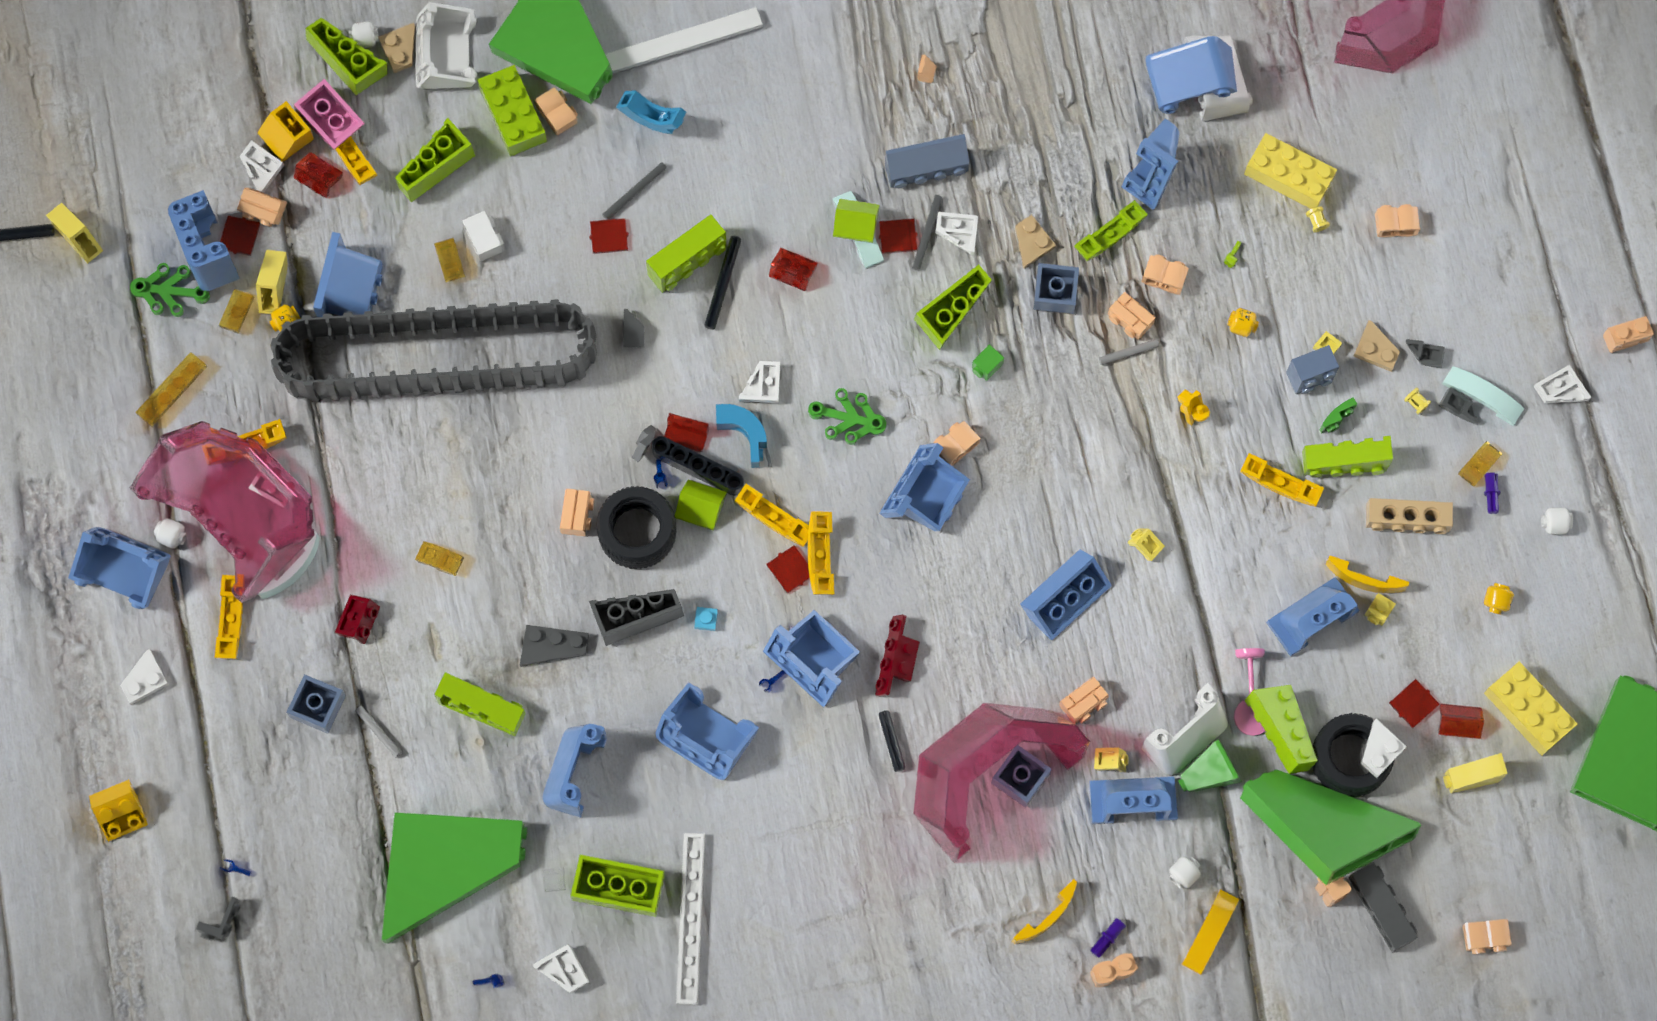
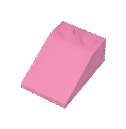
[294,79,365,150]

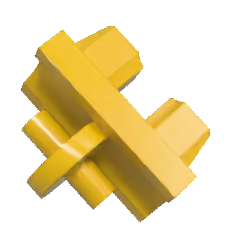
[1177,389,1210,426]

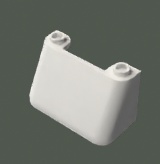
[415,2,477,89]
[1183,35,1252,122]
[1141,683,1228,776]

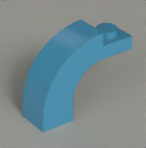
[616,90,686,134]
[716,404,767,468]

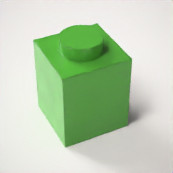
[972,344,1004,381]

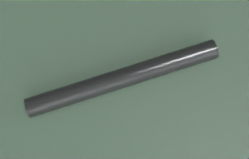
[602,162,667,220]
[912,195,942,271]

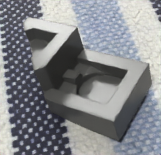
[623,309,644,347]
[1406,339,1445,368]
[1438,387,1477,424]
[632,425,656,462]

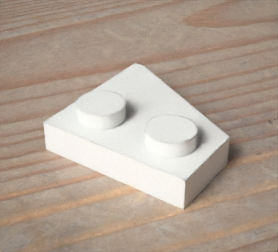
[533,944,590,993]

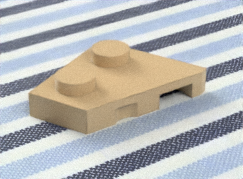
[378,22,415,73]
[1015,214,1056,269]
[1354,320,1400,372]

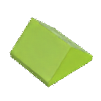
[833,199,880,243]
[675,479,727,531]

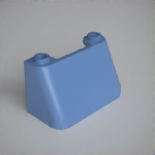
[1145,36,1237,114]
[68,527,171,609]
[656,682,759,780]
[543,724,607,818]

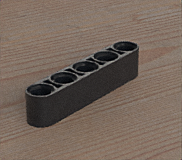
[652,436,744,496]

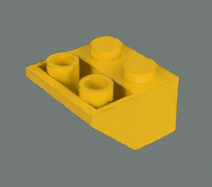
[257,101,314,162]
[89,779,148,842]

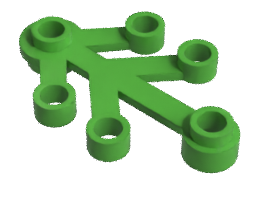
[130,263,210,317]
[808,388,886,445]

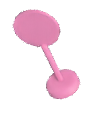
[1234,648,1265,736]

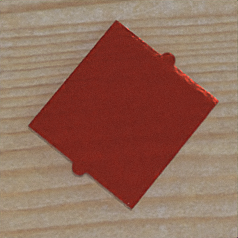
[220,215,261,256]
[589,218,629,254]
[879,219,918,254]
[766,545,810,594]
[1389,679,1440,729]

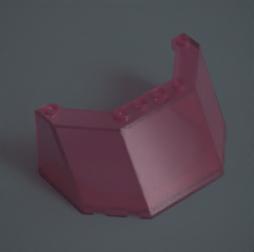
[1333,0,1445,74]
[129,421,315,603]
[913,703,1090,863]

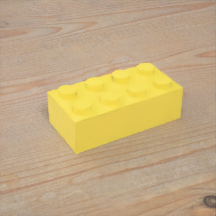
[1244,133,1337,209]
[1484,661,1577,756]

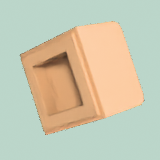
[918,55,936,83]

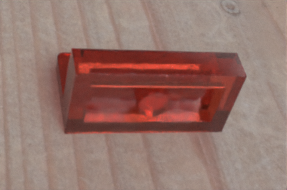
[664,413,709,452]
[1438,704,1484,739]

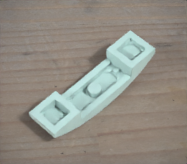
[832,191,884,269]
[1442,366,1524,426]
[257,530,320,599]

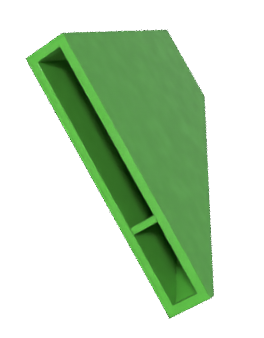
[489,0,613,105]
[1570,675,1657,831]
[1240,769,1421,885]
[382,812,527,944]

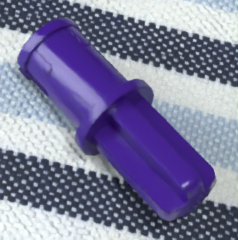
[1484,472,1501,514]
[1090,918,1126,958]

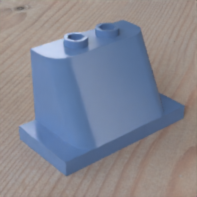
[1121,118,1179,210]
[313,232,383,317]
[879,443,970,531]
[1266,577,1360,657]
[763,610,860,708]
[1089,777,1178,824]

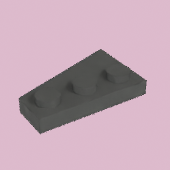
[520,625,589,667]

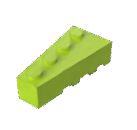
[305,17,387,96]
[395,118,475,203]
[914,264,992,350]

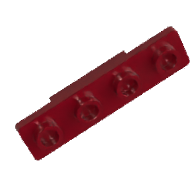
[875,614,920,697]

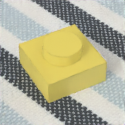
[1313,331,1342,354]

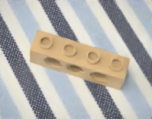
[1366,498,1453,534]

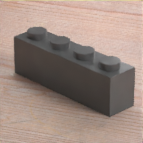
[1348,862,1418,952]

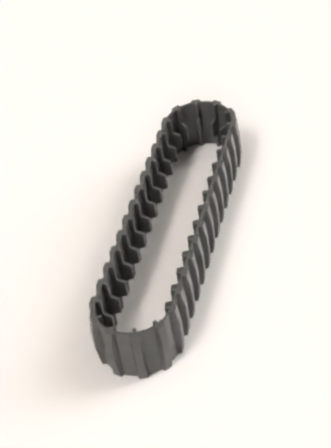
[270,299,597,402]

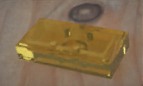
[219,289,254,334]

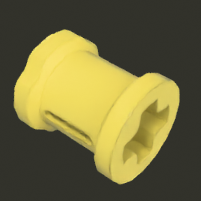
[1306,206,1330,233]
[1404,388,1431,415]

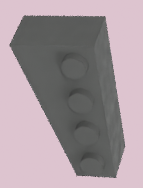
[589,589,684,646]

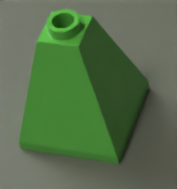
[1178,739,1242,792]

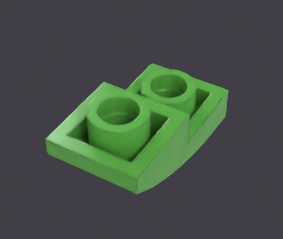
[1320,397,1357,434]

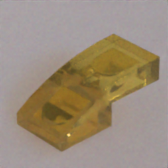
[434,238,465,282]
[1458,441,1502,487]
[415,541,464,576]

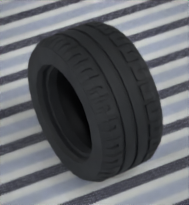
[596,486,677,569]
[1312,713,1395,798]

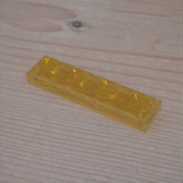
[135,352,207,427]

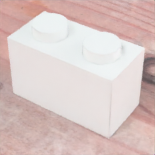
[462,211,504,262]

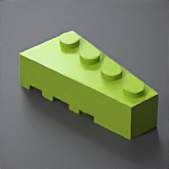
[1302,435,1393,478]
[434,672,526,736]
[1244,684,1317,774]

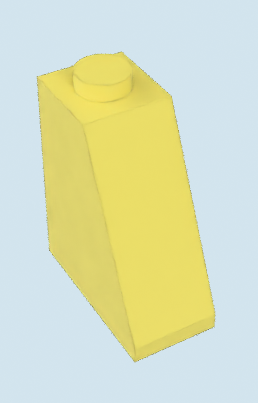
[46,203,103,264]
[256,250,288,314]
[1443,753,1508,794]

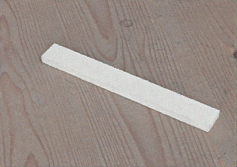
[605,7,763,74]
[676,833,705,1005]

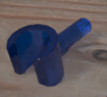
[654,459,668,488]
[759,670,786,692]
[220,859,251,876]
[473,974,505,988]

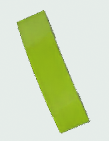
[1074,200,1148,261]

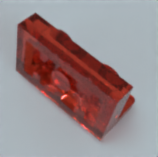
[294,152,343,198]
[769,248,818,291]

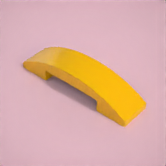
[335,136,378,185]
[201,419,287,465]
[1240,453,1324,507]
[734,484,809,547]
[808,511,834,595]
[1325,555,1409,593]
[214,575,244,659]
[1012,879,1077,944]
[1182,889,1239,975]

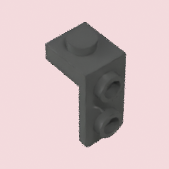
[196,896,241,941]

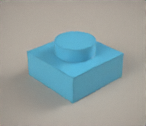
[694,607,718,631]

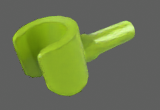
[1224,241,1242,268]

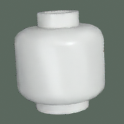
[349,21,379,48]
[1541,507,1573,534]
[154,518,187,549]
[1169,857,1201,889]

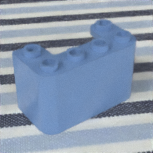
[168,190,240,291]

